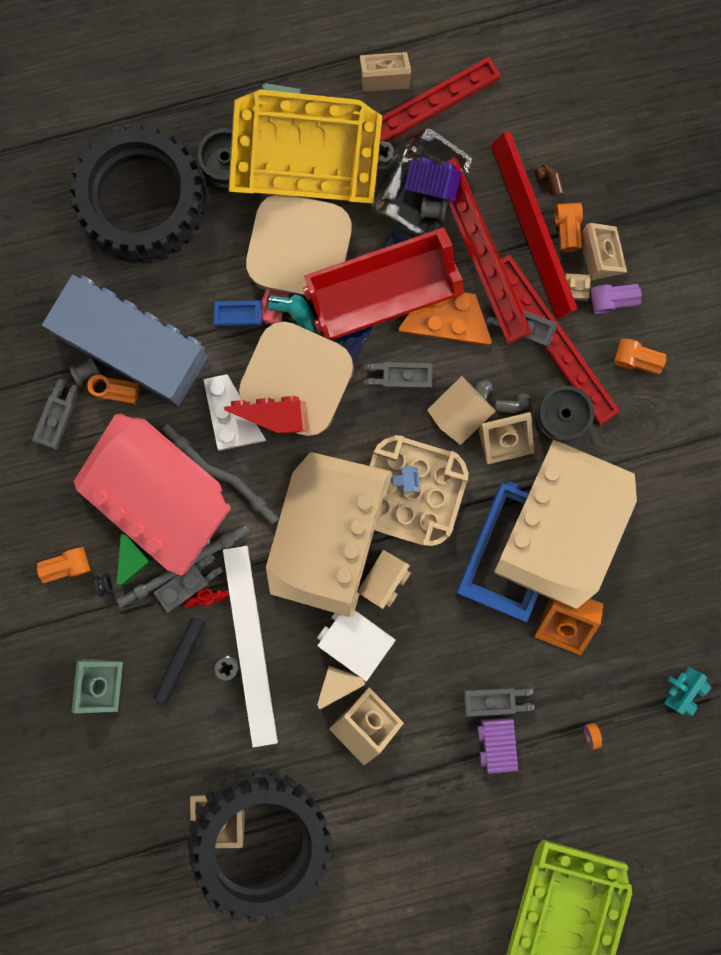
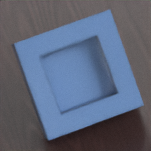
[392,466,420,493]

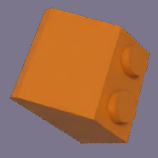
[535,598,603,656]

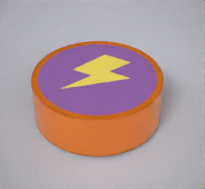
[584,723,602,750]

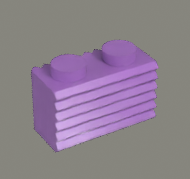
[477,717,518,774]

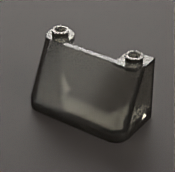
[369,126,473,238]

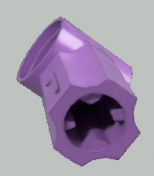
[590,284,642,314]

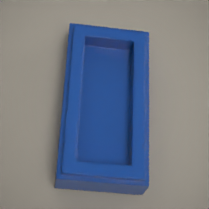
[213,300,263,327]

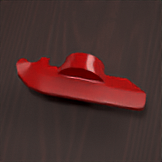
[183,589,229,608]

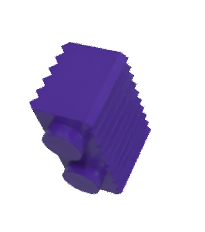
[404,157,462,201]

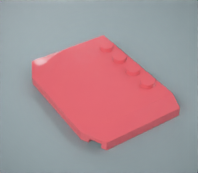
[74,414,231,576]

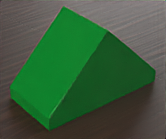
[117,534,153,585]

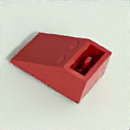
[224,396,308,433]

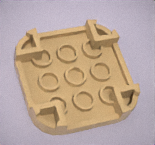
[246,194,351,297]
[239,322,354,436]
[370,435,469,546]

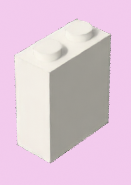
[317,610,395,681]

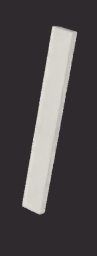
[223,546,278,747]

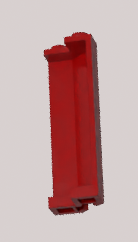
[303,228,464,340]

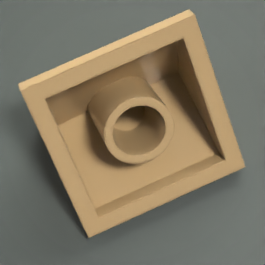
[360,52,411,92]
[581,223,627,281]
[427,376,496,445]
[478,412,534,464]
[317,666,365,709]
[190,795,245,848]

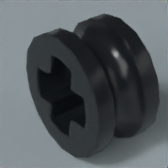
[94,573,113,597]

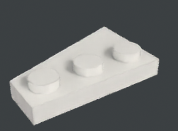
[203,374,266,451]

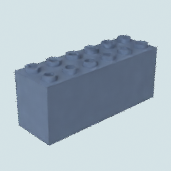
[42,274,208,407]

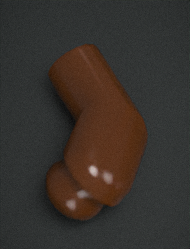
[535,164,564,195]

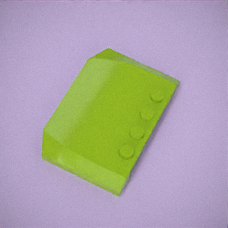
[506,839,632,955]

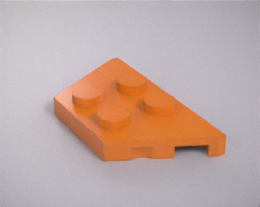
[399,293,491,346]

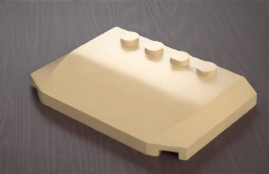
[494,440,637,610]
[266,452,392,618]

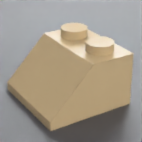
[329,687,404,765]

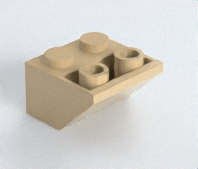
[357,550,411,609]

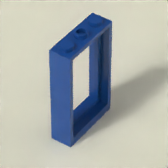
[455,481,539,622]

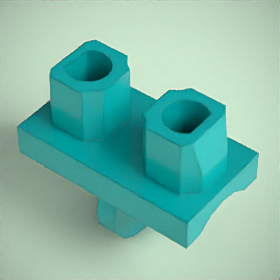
[664,667,711,716]

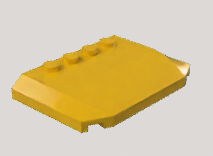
[228,89,382,203]

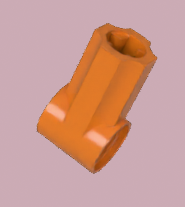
[555,203,583,253]
[614,338,666,375]
[88,375,139,405]
[37,547,91,583]

